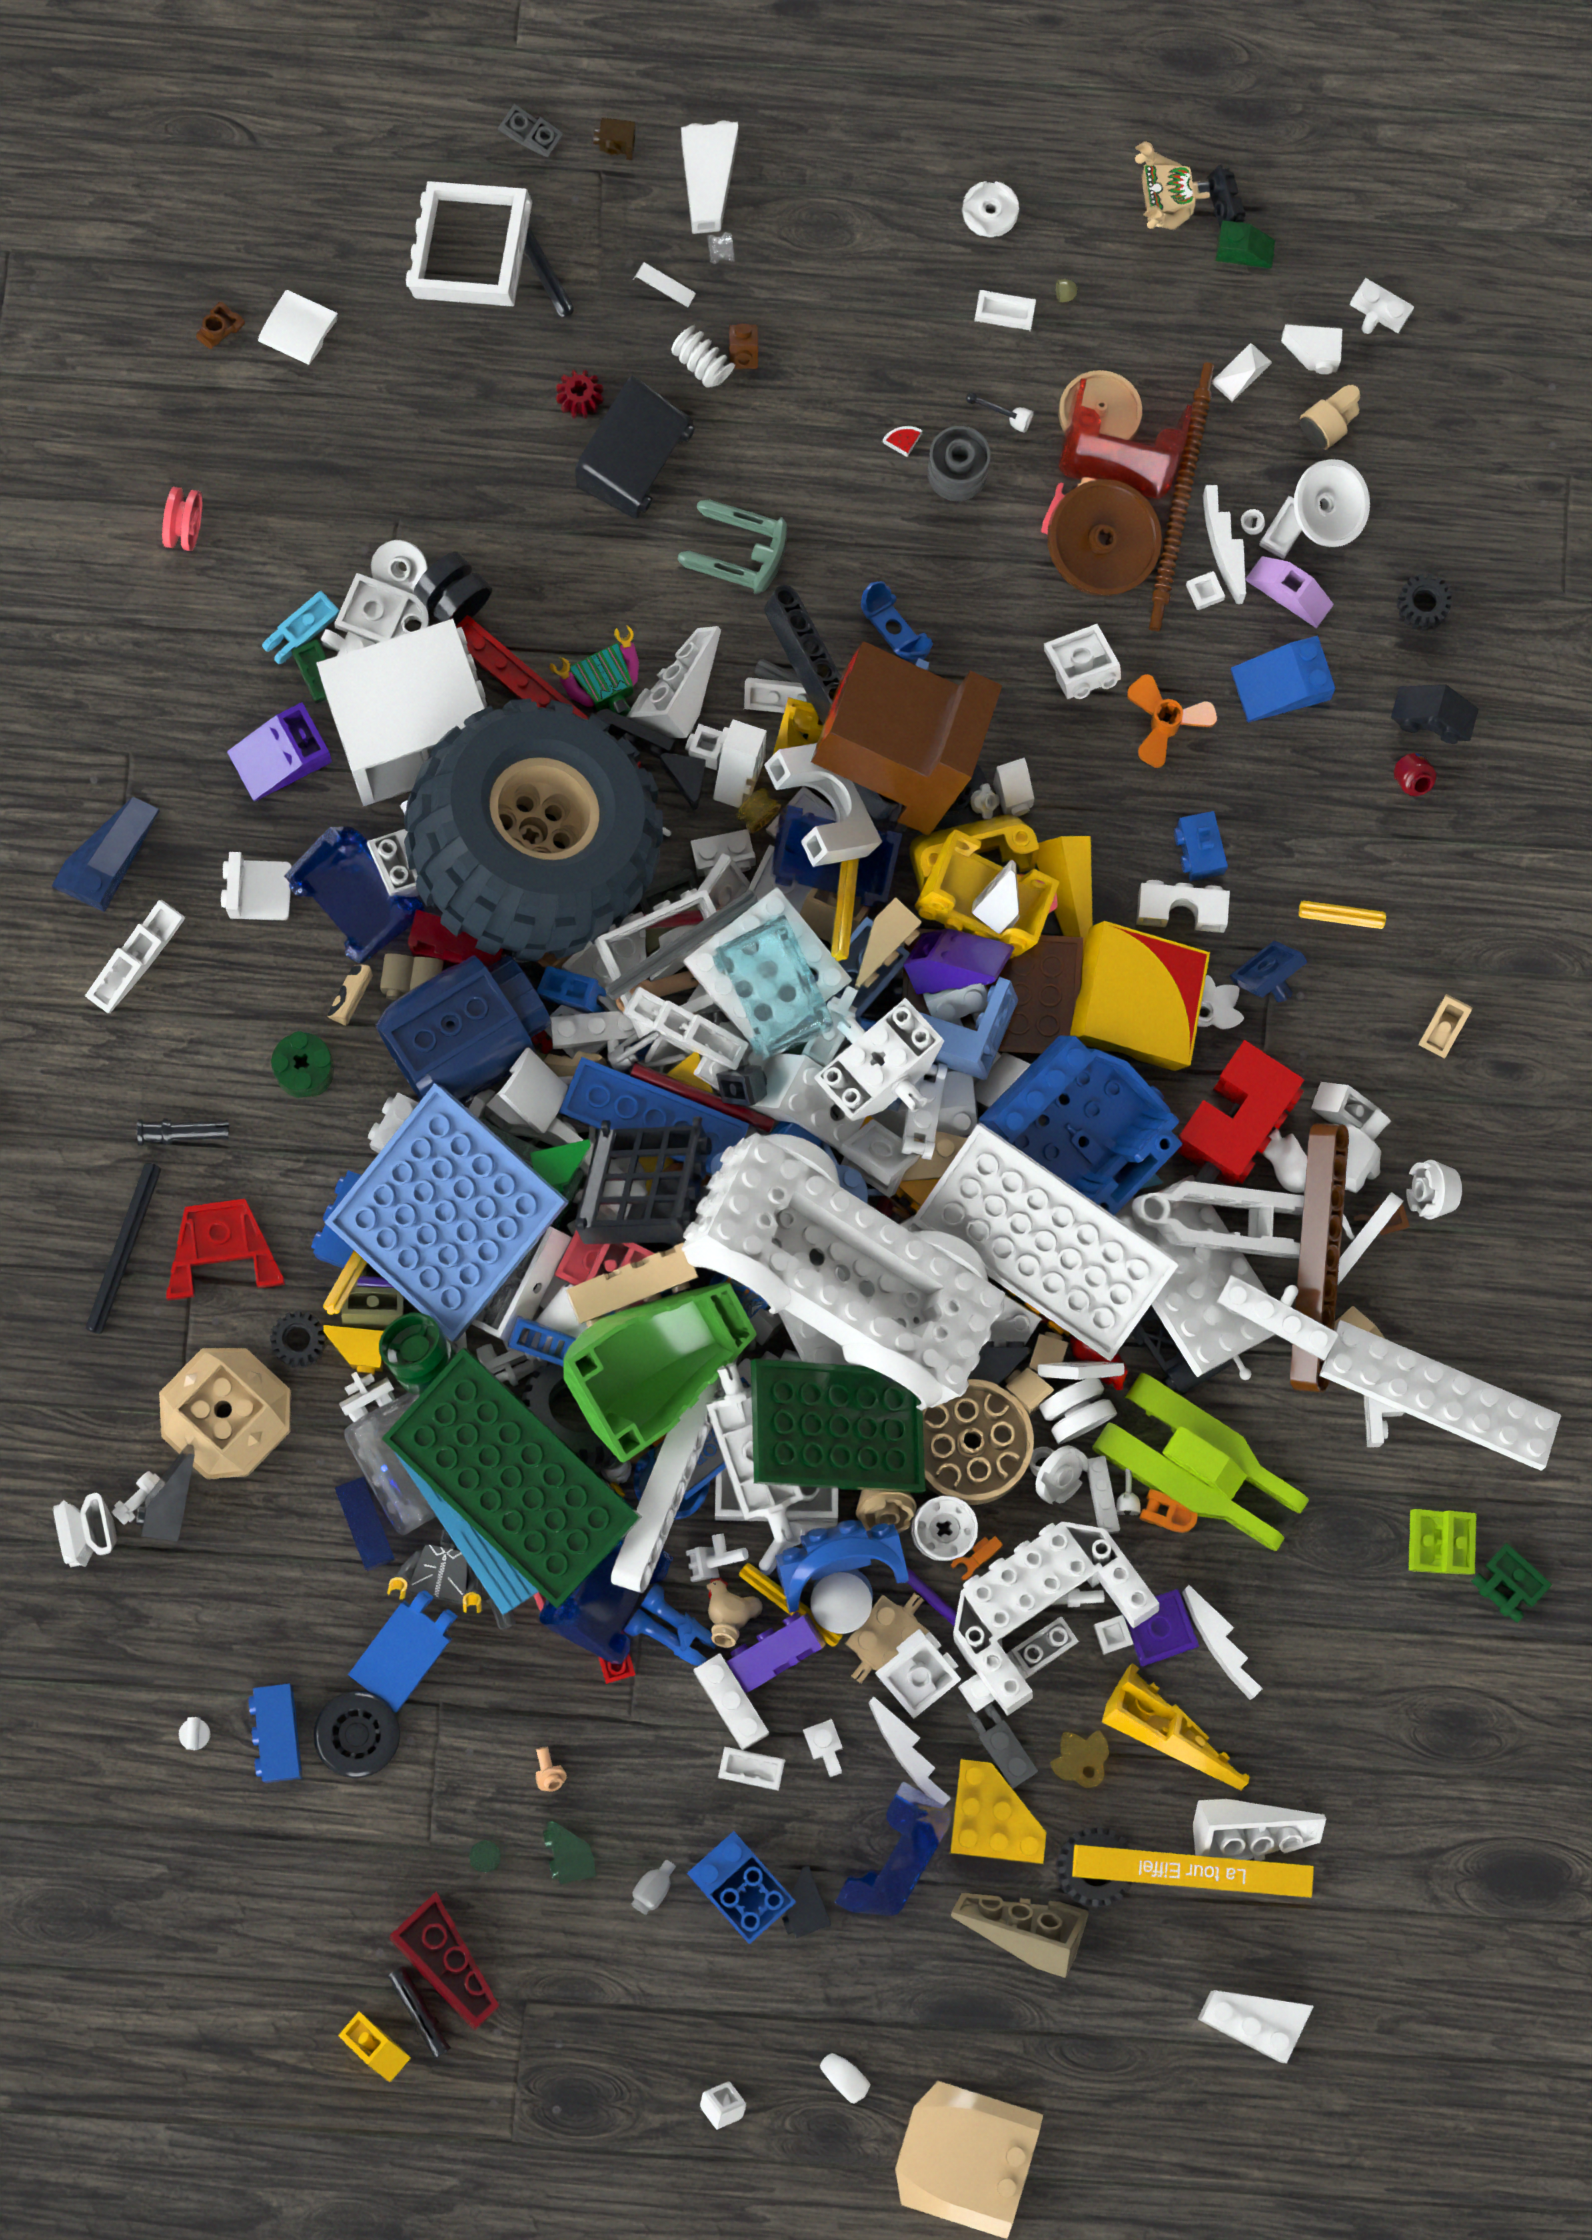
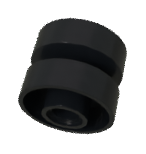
[414,551,492,626]

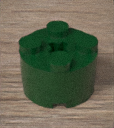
[271,1031,334,1098]

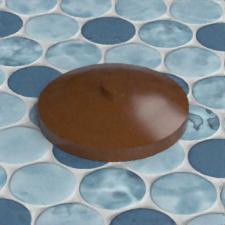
[1047,479,1162,596]

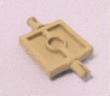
[845,1593,929,1684]

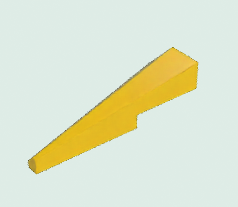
[1036,836,1093,984]
[1102,1663,1249,1790]

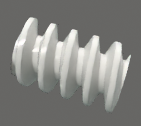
[671,325,735,388]

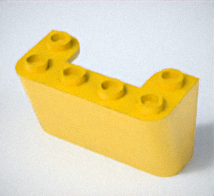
[915,829,1060,959]

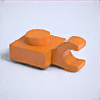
[950,1536,1003,1581]

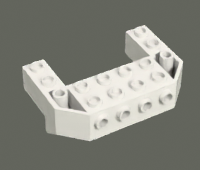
[953,1521,1159,1716]

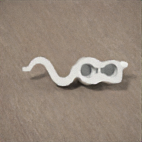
[1262,1129,1355,1240]

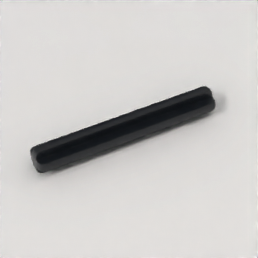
[524,225,574,317]

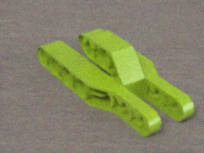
[1092,1373,1309,1551]

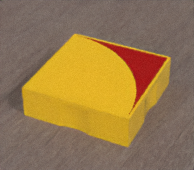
[1070,921,1210,1071]

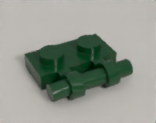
[1471,1543,1552,1623]

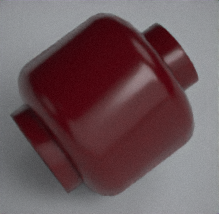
[1394,753,1437,796]

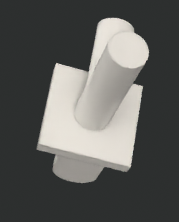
[686,1534,749,1582]

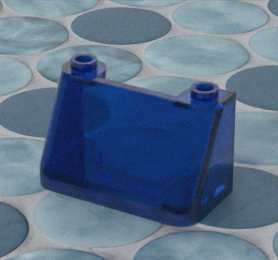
[770,805,902,908]
[284,826,425,963]
[539,1534,673,1664]
[835,1782,951,1916]

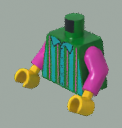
[549,625,639,716]

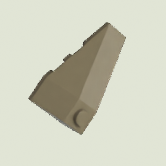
[951,1893,1089,1978]

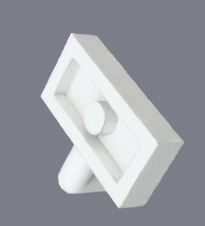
[1350,278,1414,334]

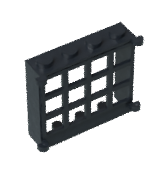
[575,1117,712,1244]

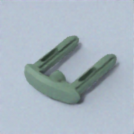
[678,499,787,594]

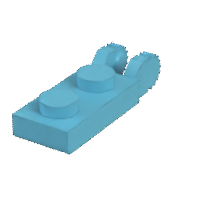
[262,591,340,664]

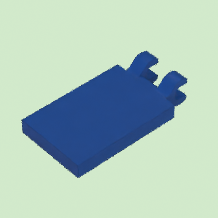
[348,1589,458,1713]

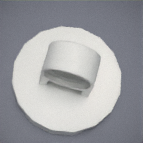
[1029,1445,1088,1504]

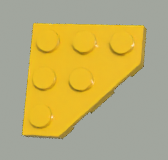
[950,1759,1046,1864]

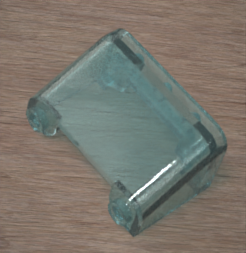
[712,915,833,1060]

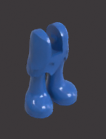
[624,1583,716,1666]

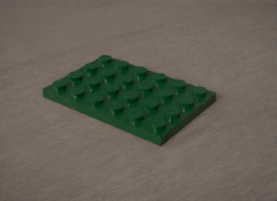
[751,1359,925,1493]

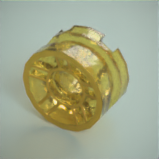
[735,788,781,833]

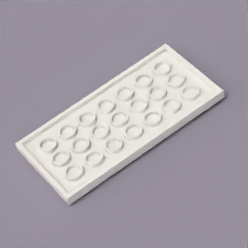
[911,1122,1180,1361]

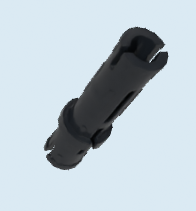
[387,1966,451,2059]

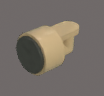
[1300,385,1360,450]

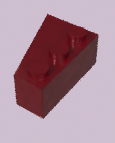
[407,909,506,968]

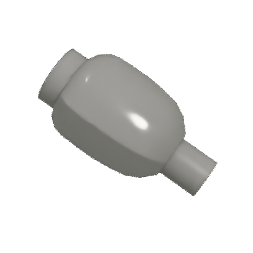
[631,1860,676,1915]

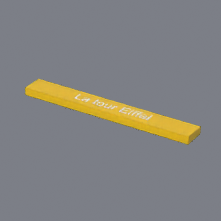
[1072,1845,1314,1898]

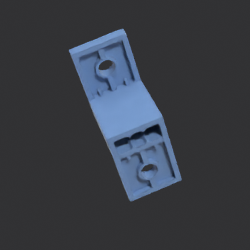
[887,977,1018,1112]

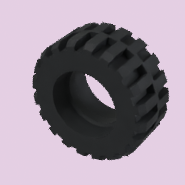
[521,1361,617,1472]

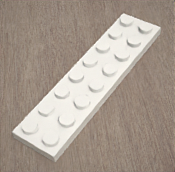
[1320,1320,1561,1471]

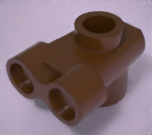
[196,302,245,349]

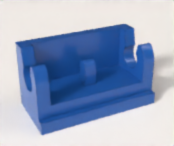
[537,966,607,1014]

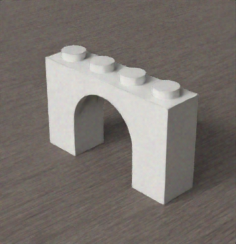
[764,743,882,867]

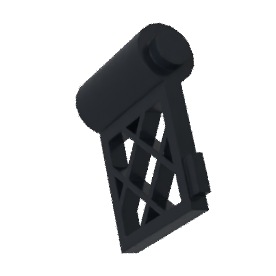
[1131,1308,1231,1396]

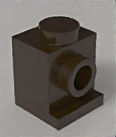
[593,118,636,160]

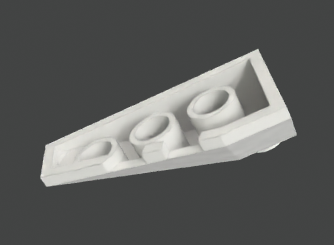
[626,626,721,739]
[870,1070,979,1139]

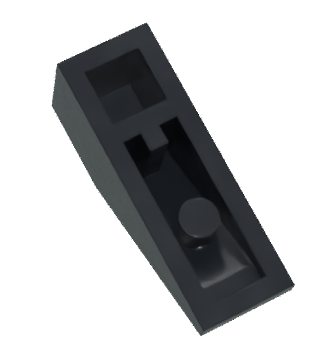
[136,1444,195,1541]

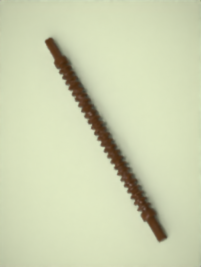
[1149,362,1214,632]

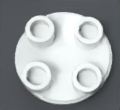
[811,1572,872,1634]

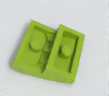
[1409,1509,1476,1575]

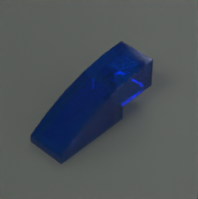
[335,1477,396,1572]

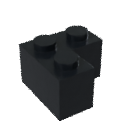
[1391,684,1479,744]

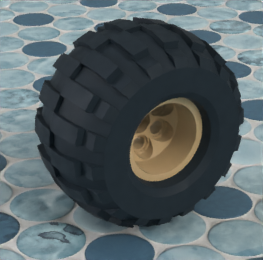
[404,698,663,962]

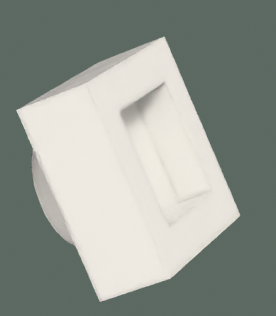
[1186,571,1225,611]
[1093,1615,1133,1655]

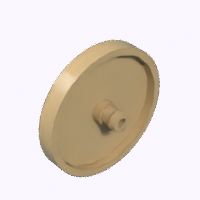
[1059,370,1142,453]

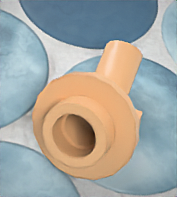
[536,1746,567,1792]

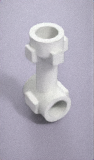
[112,1471,160,1525]

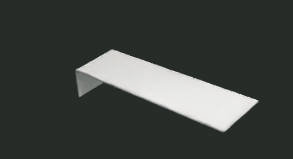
[633,263,696,307]

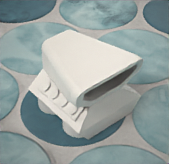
[53,1493,117,1567]

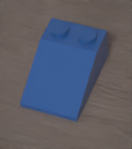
[1230,636,1335,723]

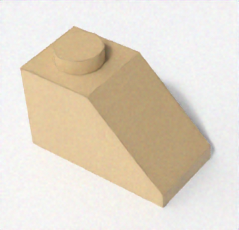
[1004,1368,1054,1416]

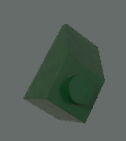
[1215,221,1275,269]

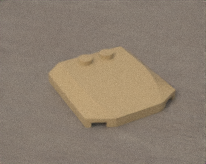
[895,2081,1043,2239]

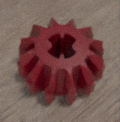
[556,369,604,419]

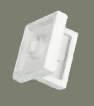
[839,1119,920,1198]

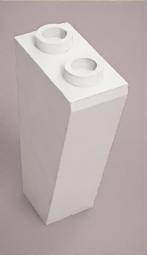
[681,121,738,234]

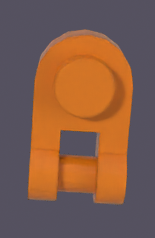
[1139,1489,1198,1533]

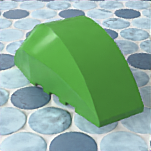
[563,1282,757,1463]

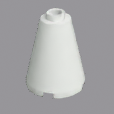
[521,1282,589,1363]

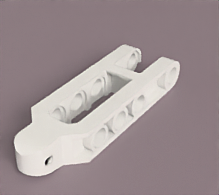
[1132,1181,1304,1259]

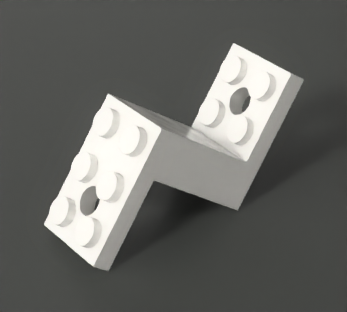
[694,1022,865,1151]

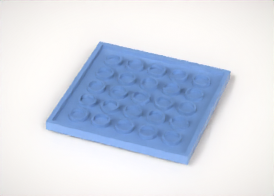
[325,1083,569,1342]

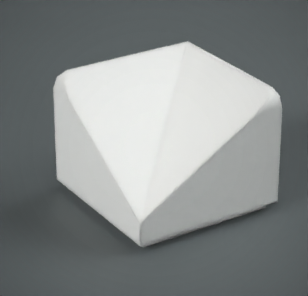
[700,2081,746,2129]

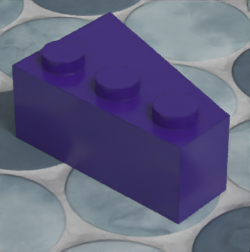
[726,1611,826,1694]

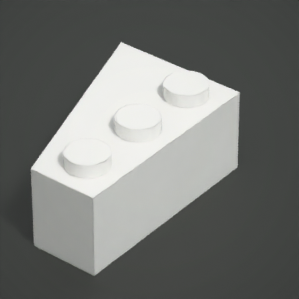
[713,719,766,810]
[1198,1990,1313,2063]

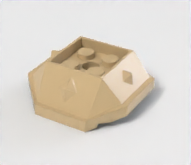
[159,1348,291,1479]

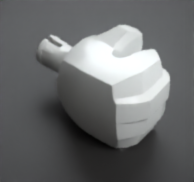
[1345,1109,1391,1193]

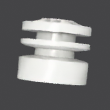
[911,1496,978,1561]

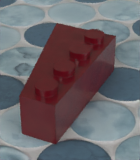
[390,1891,499,2031]

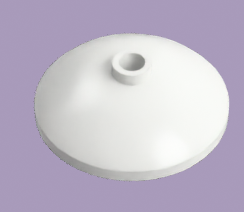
[1294,459,1370,547]

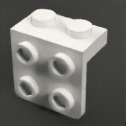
[221,852,292,920]

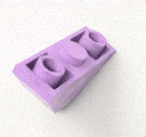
[1245,556,1334,628]

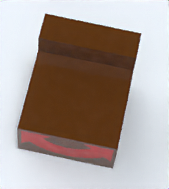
[811,641,1002,836]

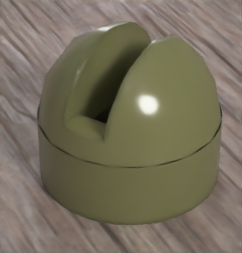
[1056,279,1077,303]

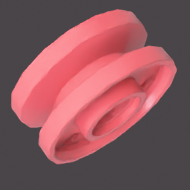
[162,487,202,551]

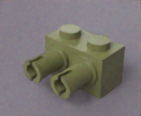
[342,1266,404,1331]

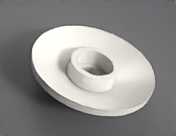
[371,540,428,594]

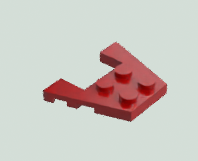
[166,1199,285,1301]

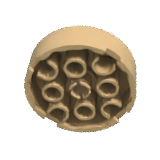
[923,1379,1034,1505]

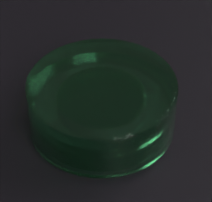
[469,1841,501,1873]

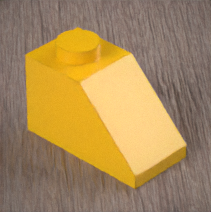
[323,1325,384,1375]
[338,2012,411,2082]

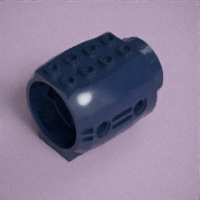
[376,955,552,1104]

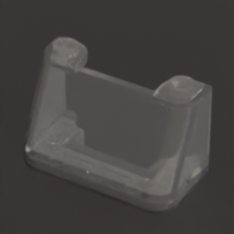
[344,1392,437,1535]

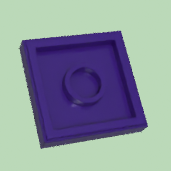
[1121,1589,1199,1667]

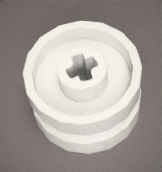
[1039,1378,1117,1444]

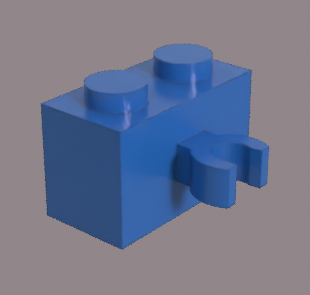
[1174,811,1228,881]

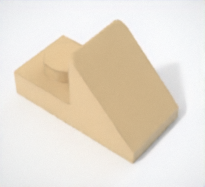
[1419,994,1473,1058]

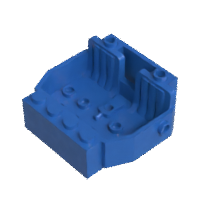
[978,1035,1183,1216]

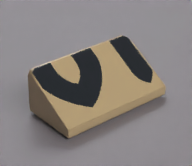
[327,965,373,1026]

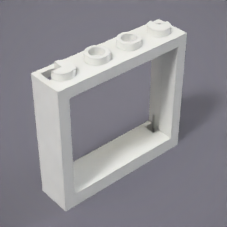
[406,181,532,306]
[594,888,751,1039]

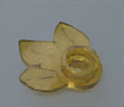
[1050,1731,1109,1788]

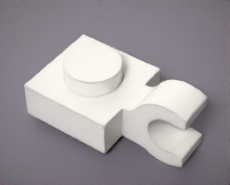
[321,629,375,656]
[803,1719,843,1777]

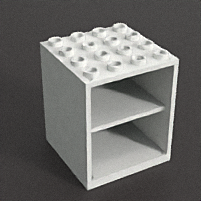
[316,619,487,806]

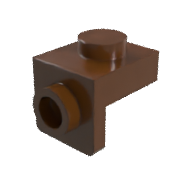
[729,323,758,369]

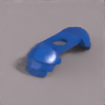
[861,581,933,663]

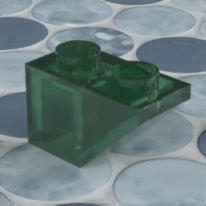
[543,1821,597,1885]

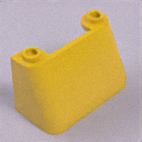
[909,814,1039,894]

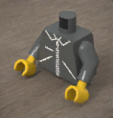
[387,1530,482,1613]

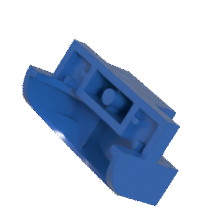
[775,1520,908,1613]

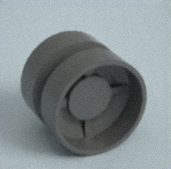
[927,426,990,501]

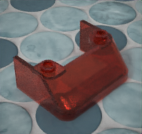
[1059,378,1193,498]

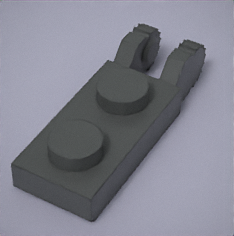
[967,1703,1038,1789]

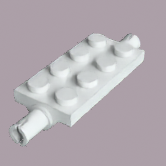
[705,1363,803,1543]

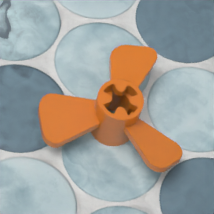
[1127,674,1217,768]

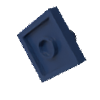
[1229,940,1307,1002]

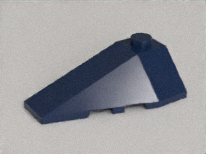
[52,797,160,912]

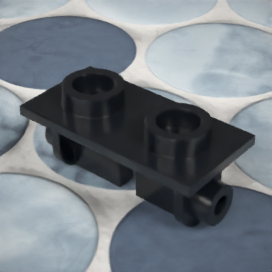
[1206,164,1246,228]

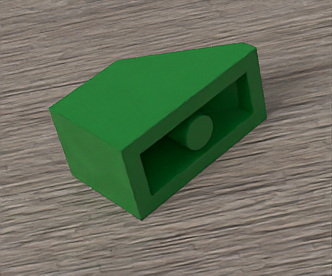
[530,1139,591,1192]

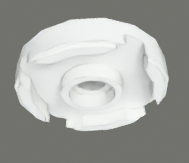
[962,181,1019,237]

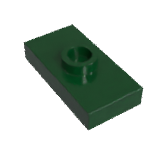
[291,639,327,704]

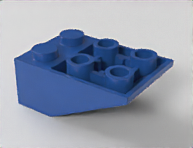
[687,1831,796,1944]

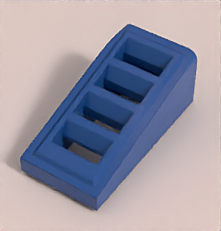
[508,1315,576,1367]

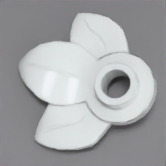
[1197,975,1244,1030]

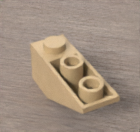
[854,897,922,990]

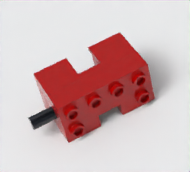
[1176,1040,1305,1187]

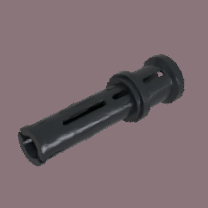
[137,1118,229,1146]

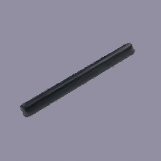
[86,1163,161,1334]

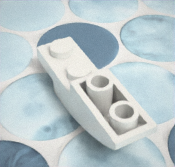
[958,1616,1079,1713]

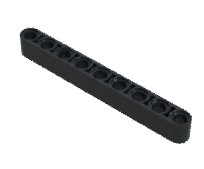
[764,585,899,820]

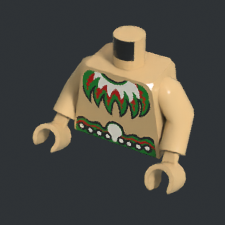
[1135,142,1210,229]

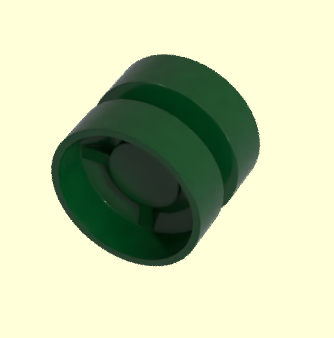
[379,1313,457,1395]

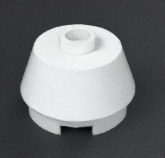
[1406,1160,1462,1220]

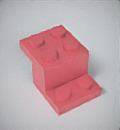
[554,1230,655,1307]

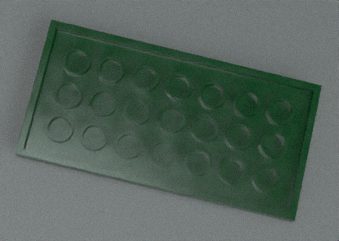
[381,1348,642,1609]

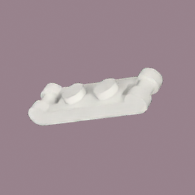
[901,1063,948,1160]

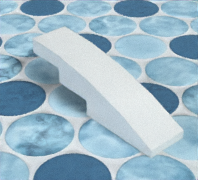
[1203,485,1246,604]
[85,900,186,1013]
[623,987,749,1070]
[1182,1585,1262,1700]
[869,1697,951,1809]

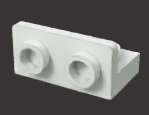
[691,829,756,878]

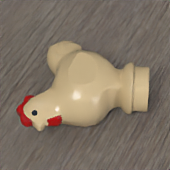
[707,1578,763,1648]

